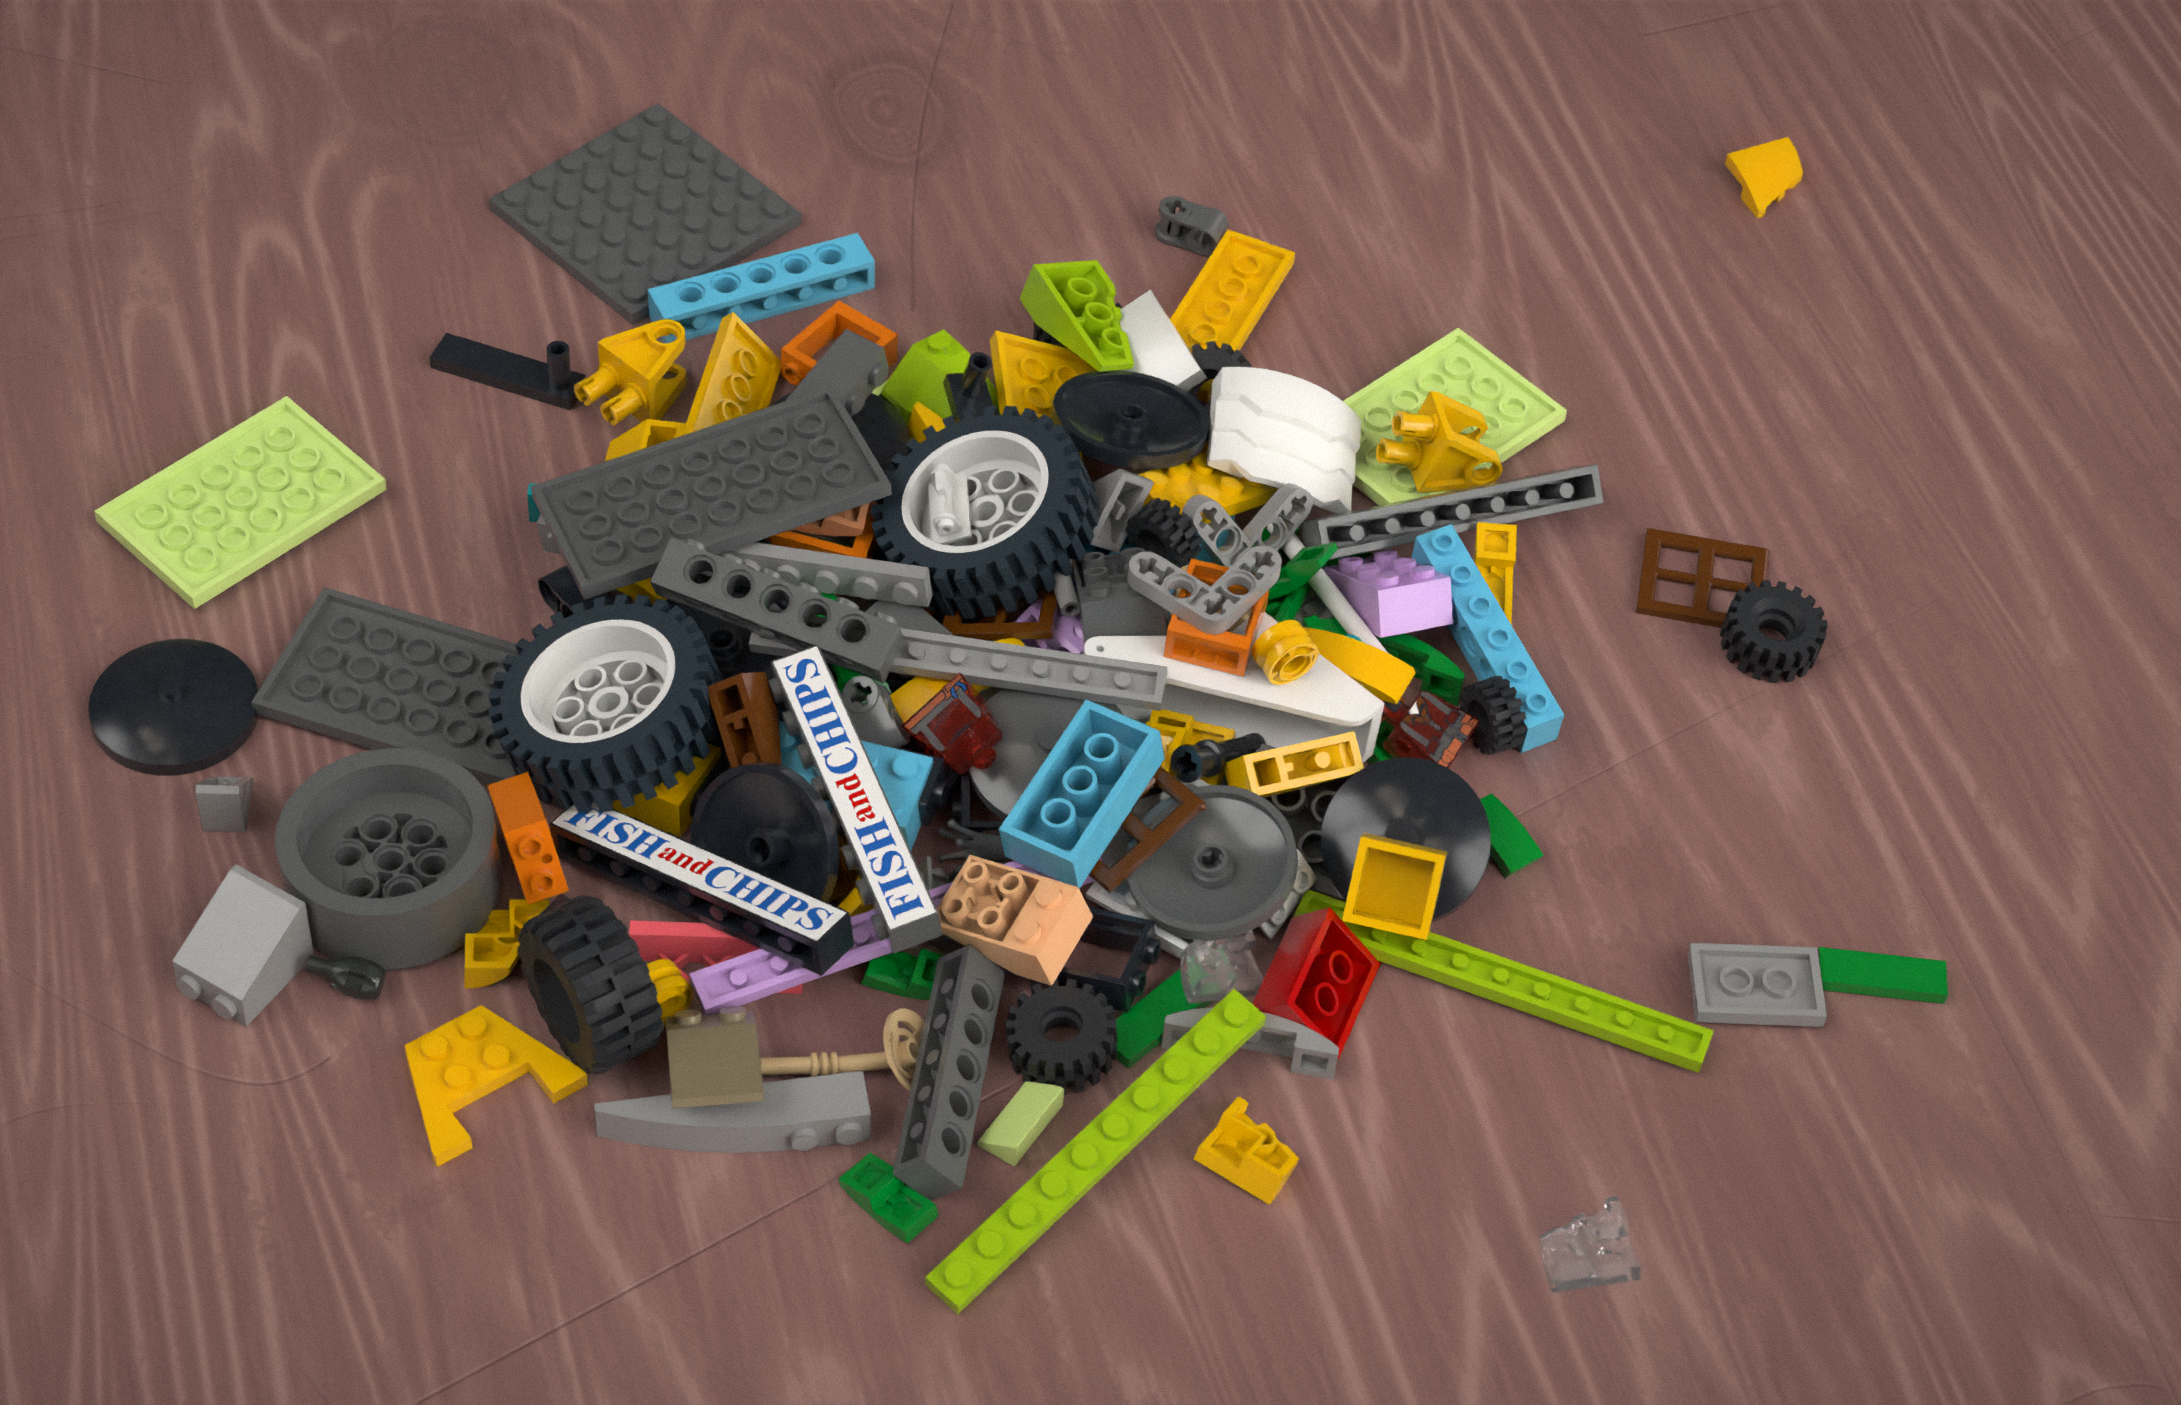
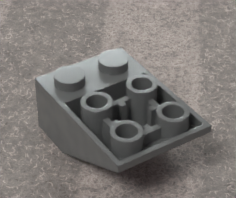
[1072,547,1167,645]

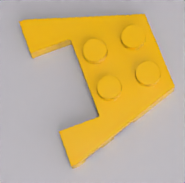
[404,1005,588,1167]

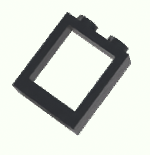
[1029,907,1161,1013]

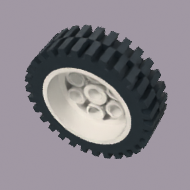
[871,405,1099,618]
[488,594,723,813]

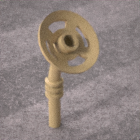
[760,1008,925,1091]

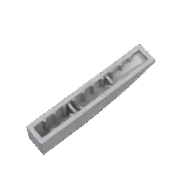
[594,1071,871,1153]

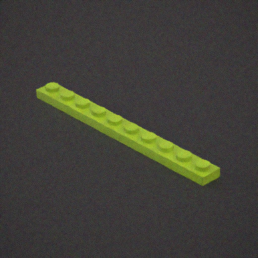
[1294,889,1714,1073]
[925,989,1267,1315]

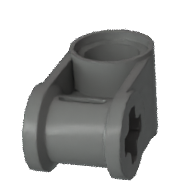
[1155,196,1229,256]
[842,676,910,749]

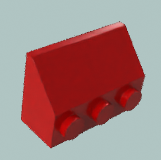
[1252,907,1381,1060]

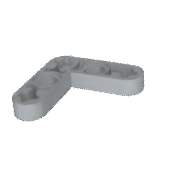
[1182,483,1313,574]
[1127,546,1282,635]

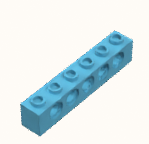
[648,233,875,343]
[1411,524,1564,753]

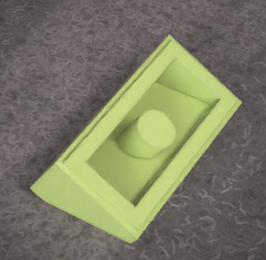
[977,1081,1064,1167]

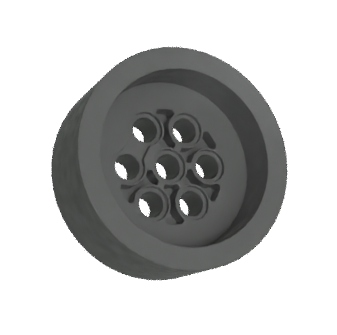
[275,748,503,970]

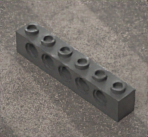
[650,538,904,683]
[893,944,1005,1201]

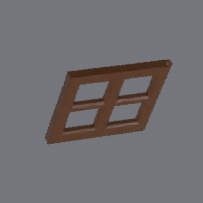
[1636,528,1769,631]
[942,586,1059,640]
[1089,766,1206,893]

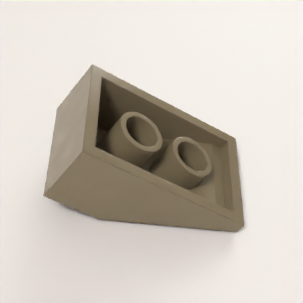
[665,1006,764,1108]

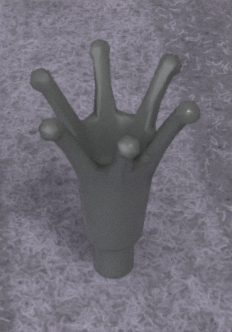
[937,819,1011,882]

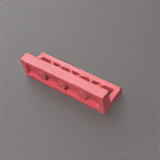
[629,920,803,994]

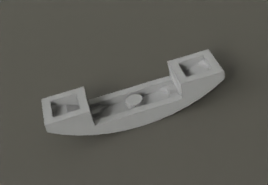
[1161,1008,1339,1080]

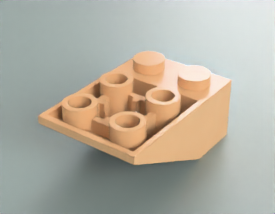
[937,855,1093,986]

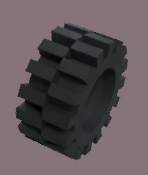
[1126,498,1202,568]
[1460,676,1527,755]

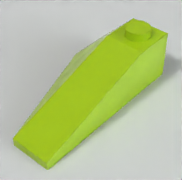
[1019,260,1134,372]
[882,329,1000,419]

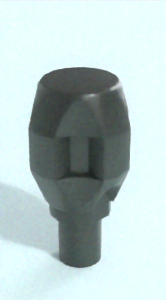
[305,955,387,1000]

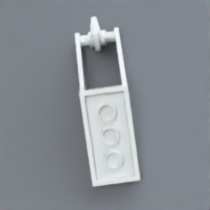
[1083,588,1385,763]

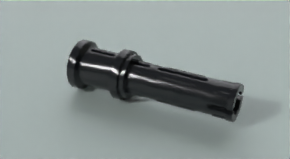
[1171,733,1266,783]

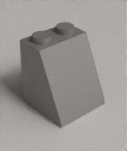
[172,864,314,1027]

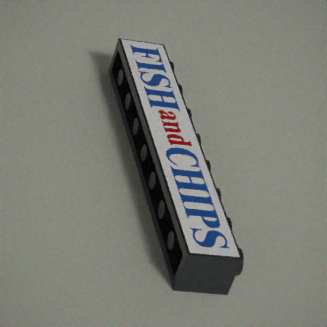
[549,803,854,976]

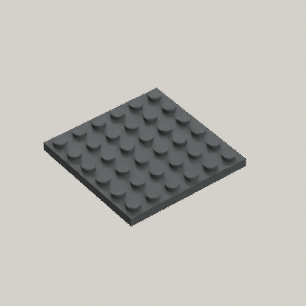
[489,103,802,325]

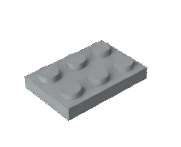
[1687,943,1827,1027]

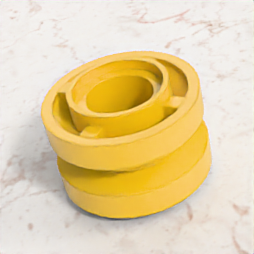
[1251,620,1319,685]
[647,959,694,1026]

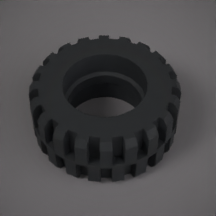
[518,895,663,1074]

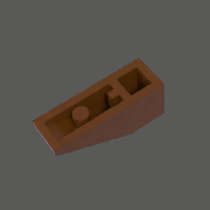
[708,672,782,768]

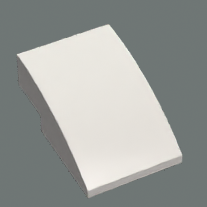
[1120,290,1207,391]

